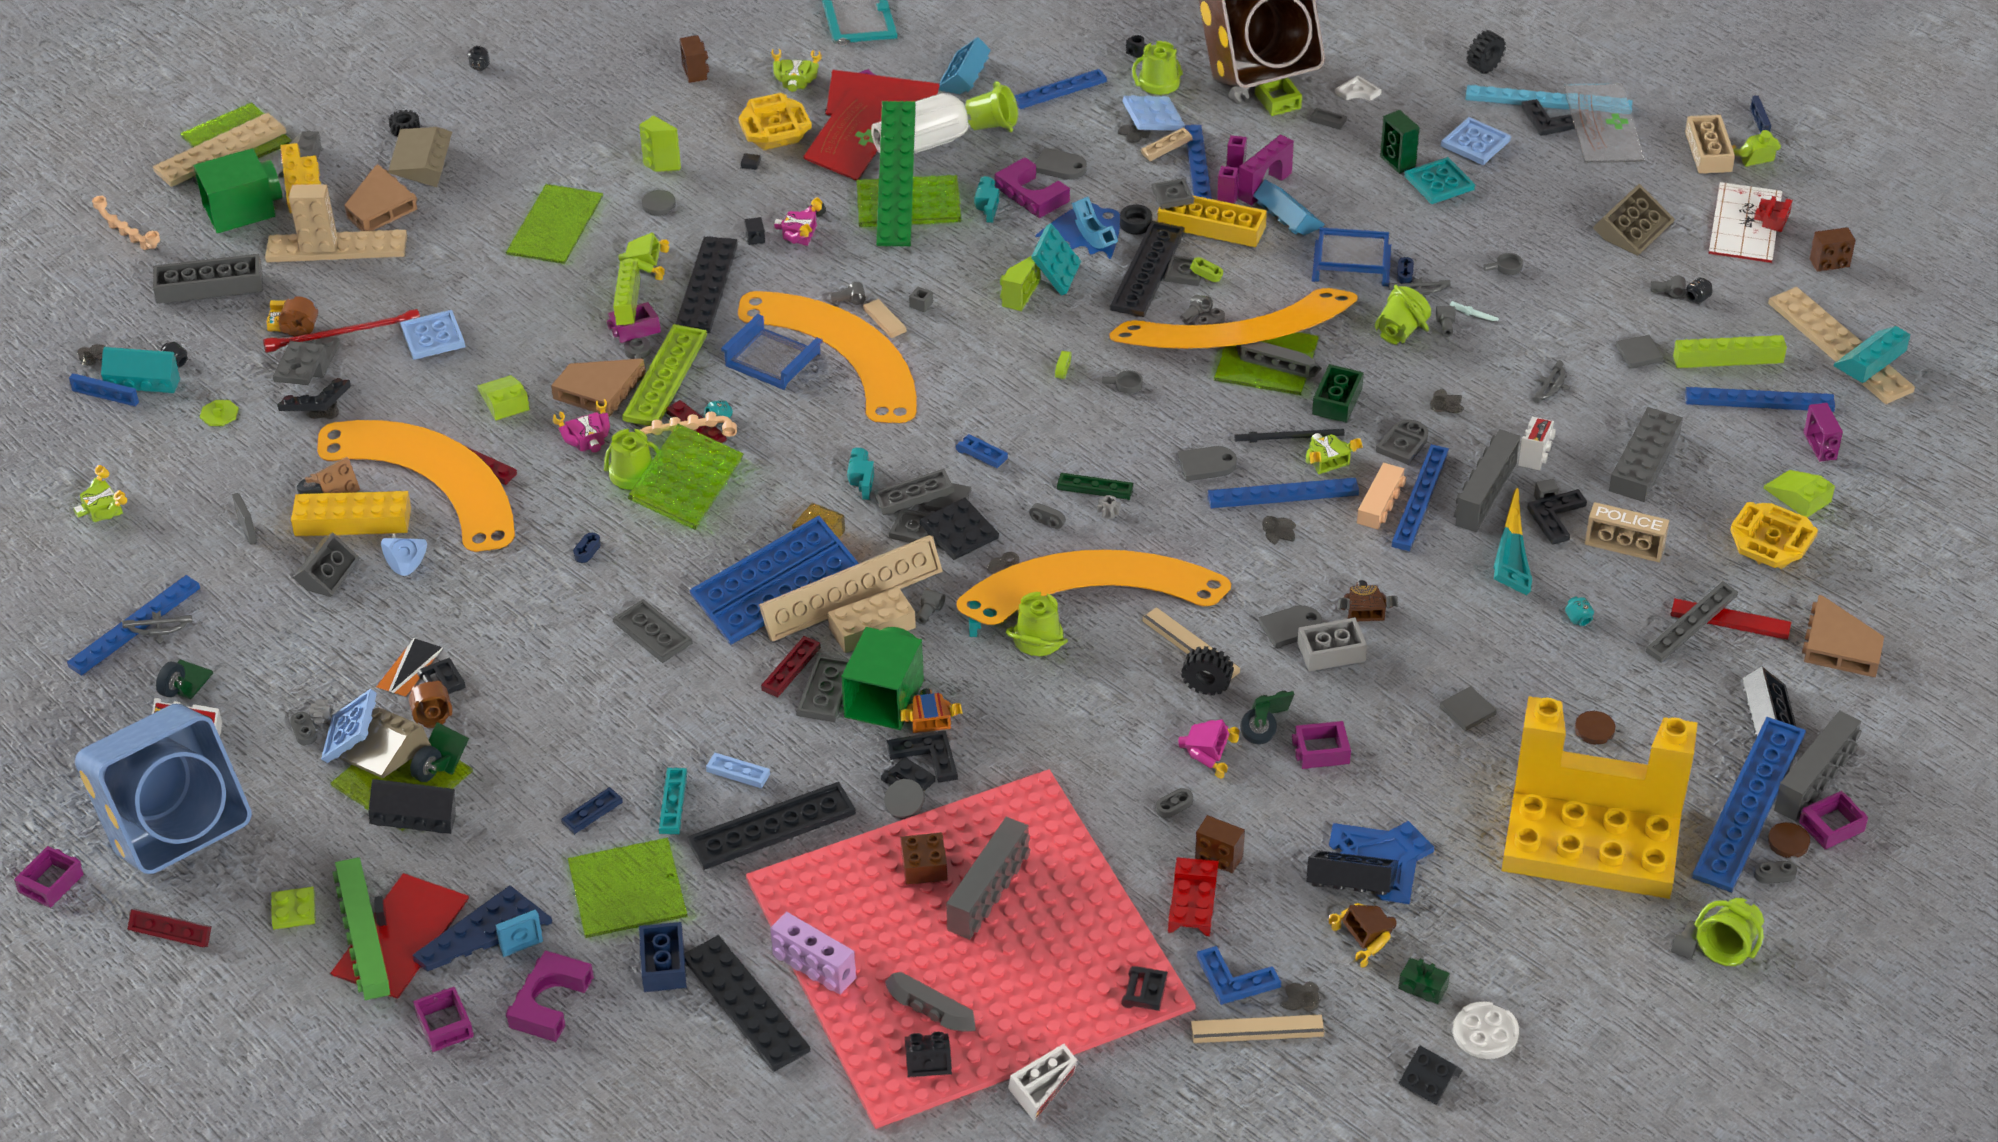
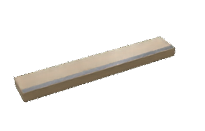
[1143,607,1240,679]
[1191,1015,1324,1043]

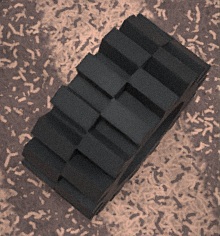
[389,109,420,137]

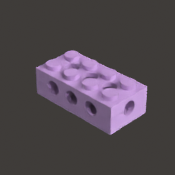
[770,912,856,994]

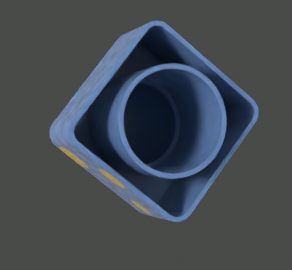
[75,704,252,874]

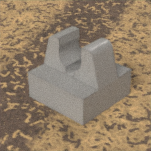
[1228,86,1250,104]

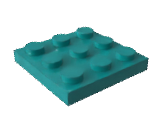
[1404,157,1475,205]
[1031,223,1081,296]

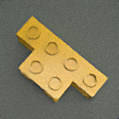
[280,143,321,214]

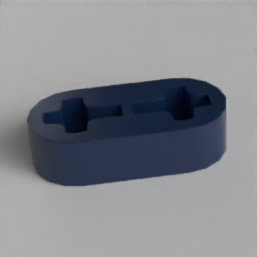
[1397,257,1414,284]
[573,532,601,563]

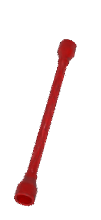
[263,309,420,353]

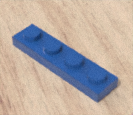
[69,373,139,407]

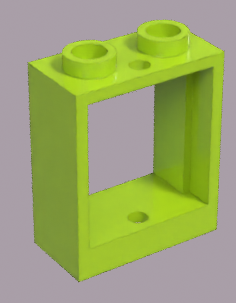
[1255,78,1302,116]

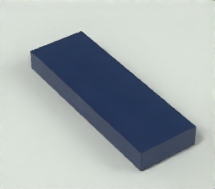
[1750,95,1771,134]
[561,787,623,835]

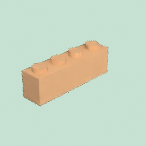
[1357,463,1406,529]

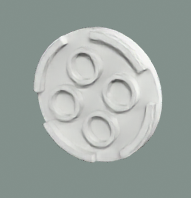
[1453,1002,1519,1059]

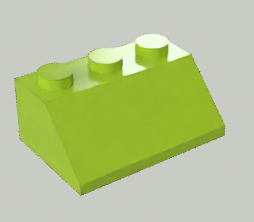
[639,115,681,172]

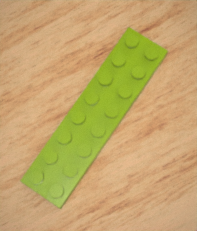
[622,324,707,426]

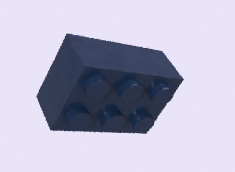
[639,922,687,992]

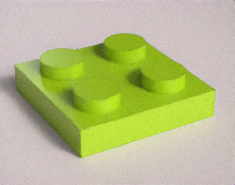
[271,886,316,930]

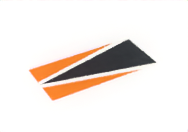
[376,638,443,697]

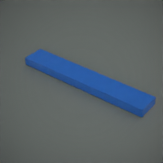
[1014,69,1107,109]

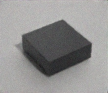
[740,153,761,170]
[374,896,387,926]

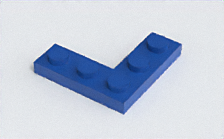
[1197,946,1281,1005]

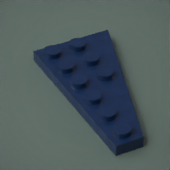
[413,885,552,972]

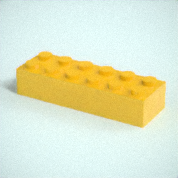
[1157,195,1267,247]
[291,491,411,536]

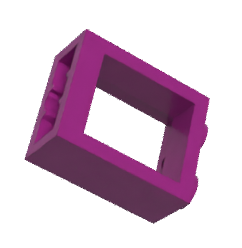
[607,302,661,343]
[1803,403,1843,462]
[1292,721,1351,769]
[1799,791,1868,850]
[14,846,84,908]
[413,986,474,1052]

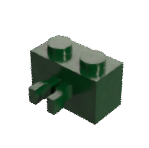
[1398,957,1450,1004]

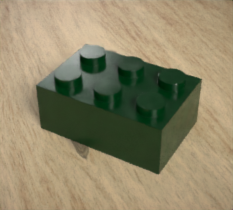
[1380,110,1420,174]
[1312,364,1364,423]

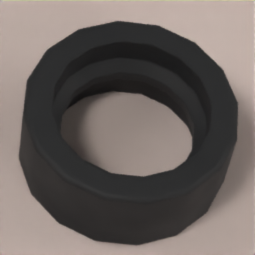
[1120,204,1152,235]

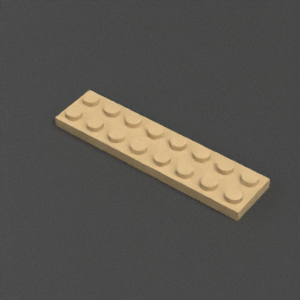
[153,113,286,187]
[265,230,407,262]

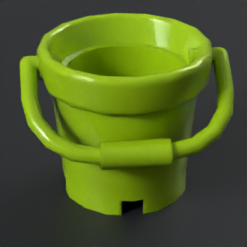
[1132,41,1183,95]
[965,81,1018,132]
[1375,285,1431,345]
[604,429,662,490]
[1006,592,1068,656]
[1694,898,1764,967]

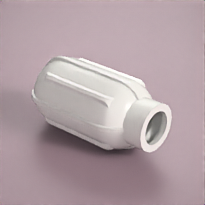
[871,93,968,154]

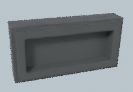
[1310,108,1347,130]

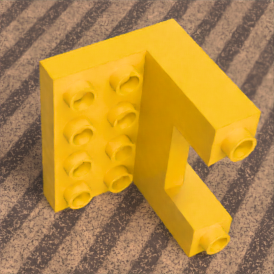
[1501,696,1698,899]

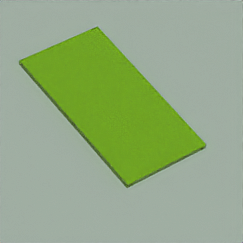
[506,184,604,264]

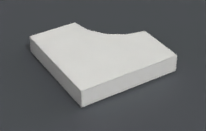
[1335,76,1382,101]

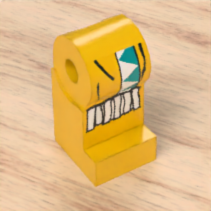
[267,300,285,332]

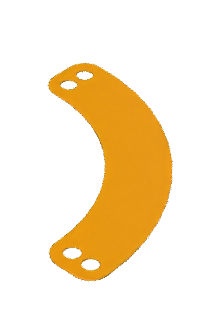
[1109,288,1358,349]
[738,291,917,423]
[317,420,515,552]
[956,550,1231,625]

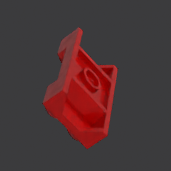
[1168,857,1218,937]

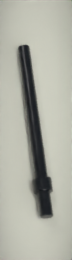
[1234,429,1345,443]

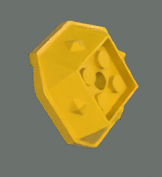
[738,93,812,150]
[1730,502,1818,569]

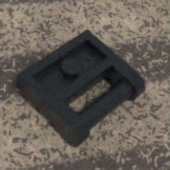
[417,657,466,694]
[881,757,936,791]
[1121,966,1168,1011]

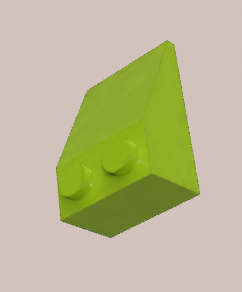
[1000,256,1041,311]
[477,375,530,421]
[1763,470,1835,518]

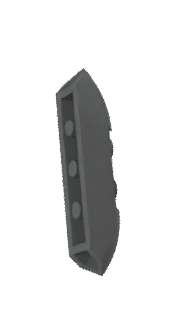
[1236,342,1322,378]
[885,972,976,1031]

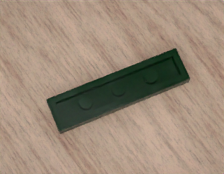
[1057,473,1134,500]

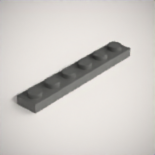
[1646,581,1738,663]

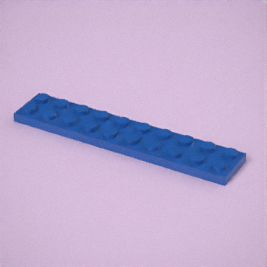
[1692,717,1806,893]

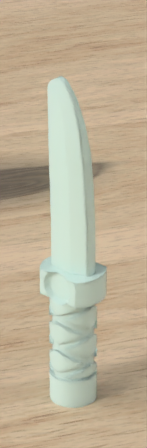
[1450,301,1499,321]

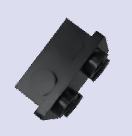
[905,1032,952,1077]
[1399,1045,1463,1105]

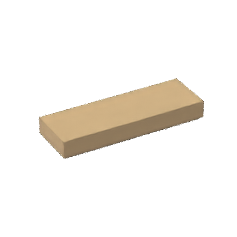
[1141,127,1193,161]
[863,299,906,338]

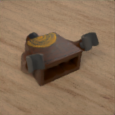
[1338,580,1398,622]

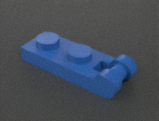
[956,434,1008,468]

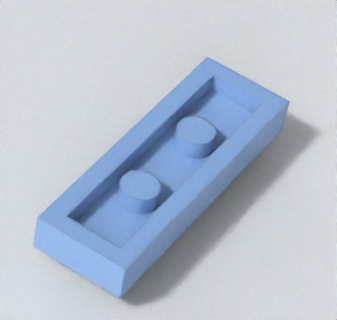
[706,753,770,789]

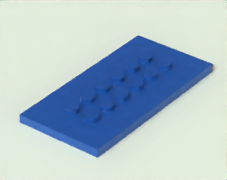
[690,516,859,645]

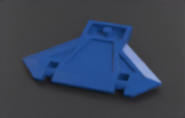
[1329,821,1434,904]

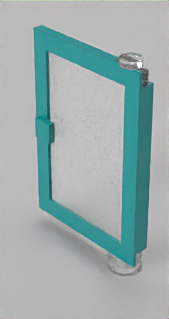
[822,0,898,48]

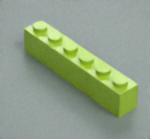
[613,258,641,325]
[1673,335,1787,368]

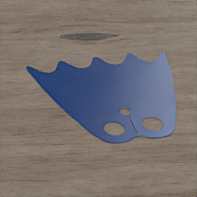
[1035,203,1120,259]

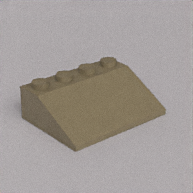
[388,127,452,188]
[1593,183,1675,256]
[339,707,430,778]

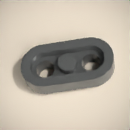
[1194,308,1225,325]
[1029,503,1066,529]
[290,712,317,745]
[1156,788,1193,818]
[1754,861,1797,884]

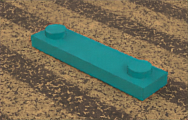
[659,768,688,834]

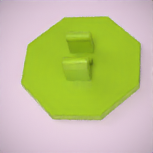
[200,400,239,426]

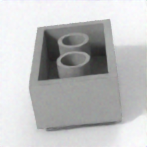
[1298,618,1367,671]

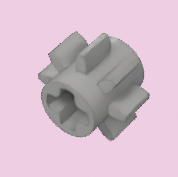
[1097,495,1121,519]
[309,699,333,724]

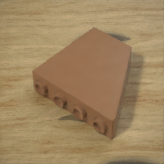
[345,165,417,231]
[551,359,646,417]
[1802,595,1884,678]

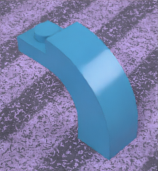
[1071,196,1119,249]

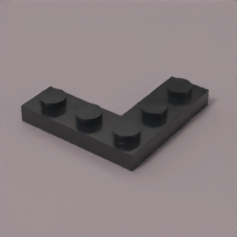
[1521,99,1587,136]
[277,378,351,411]
[1527,489,1587,545]
[886,730,958,783]

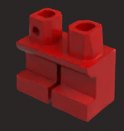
[1754,195,1793,232]

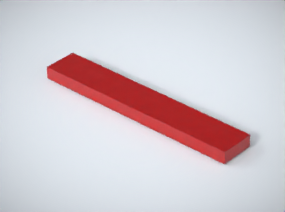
[1671,598,1792,640]

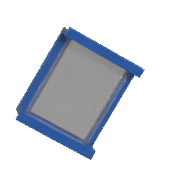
[1312,227,1392,287]
[721,314,823,390]

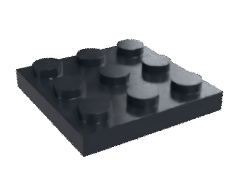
[919,498,999,560]

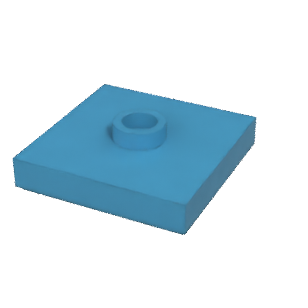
[496,909,543,957]

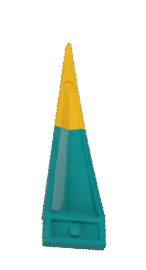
[1493,488,1532,596]

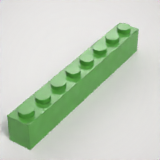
[332,857,390,1000]

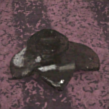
[1118,120,1151,143]
[77,344,106,366]
[1430,389,1464,413]
[306,401,339,419]
[1262,516,1296,545]
[987,552,1020,574]
[1280,981,1320,1011]

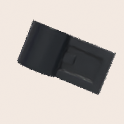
[1126,35,1147,58]

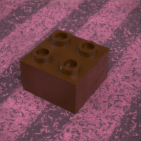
[679,35,709,83]
[1809,227,1856,272]
[1195,815,1245,874]
[901,832,948,885]

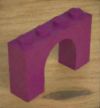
[1238,134,1294,206]
[1217,135,1247,204]
[994,157,1070,219]
[506,950,594,1042]

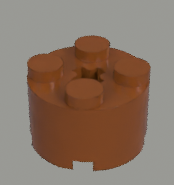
[279,296,318,337]
[409,681,453,728]

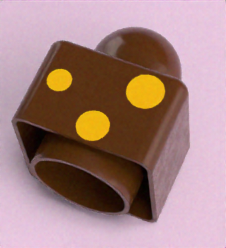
[1199,0,1325,88]

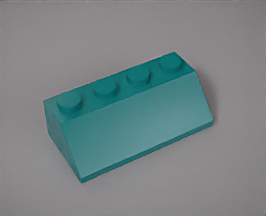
[1833,326,1911,383]
[101,347,180,393]

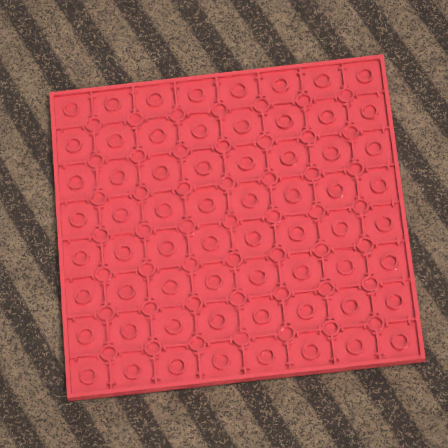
[746,769,1195,1129]

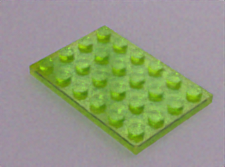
[856,175,961,228]
[628,424,744,530]

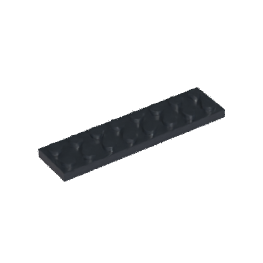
[1110,221,1185,317]
[675,236,738,333]
[687,782,856,870]
[685,935,811,1072]

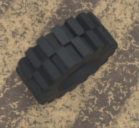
[1466,30,1506,74]
[1181,646,1234,696]

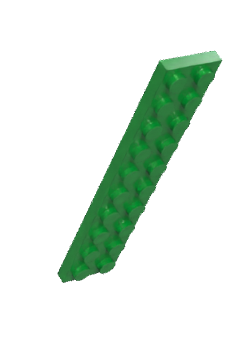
[876,101,916,246]

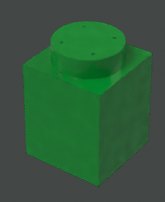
[193,148,283,234]
[841,627,924,730]

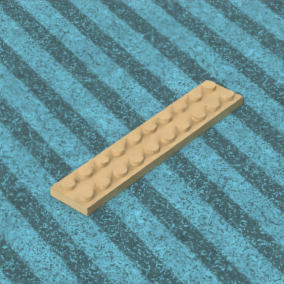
[1768,287,1915,404]
[759,535,943,642]

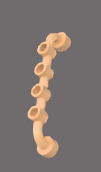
[92,196,160,250]
[640,412,737,437]

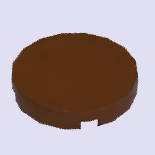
[1574,711,1616,745]
[1768,822,1810,858]

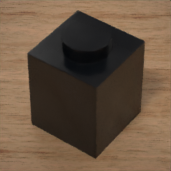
[744,217,765,245]

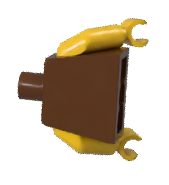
[1328,903,1397,968]

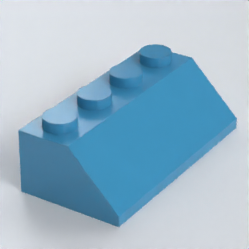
[938,37,991,94]
[1253,179,1325,236]

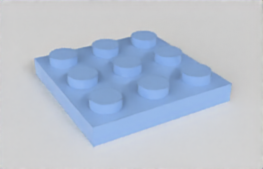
[1122,95,1185,131]
[1441,117,1511,165]
[400,310,465,360]
[321,689,377,763]

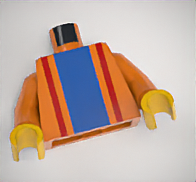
[901,688,963,733]

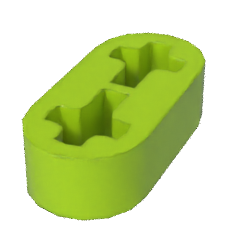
[1190,257,1224,282]
[1055,350,1072,379]

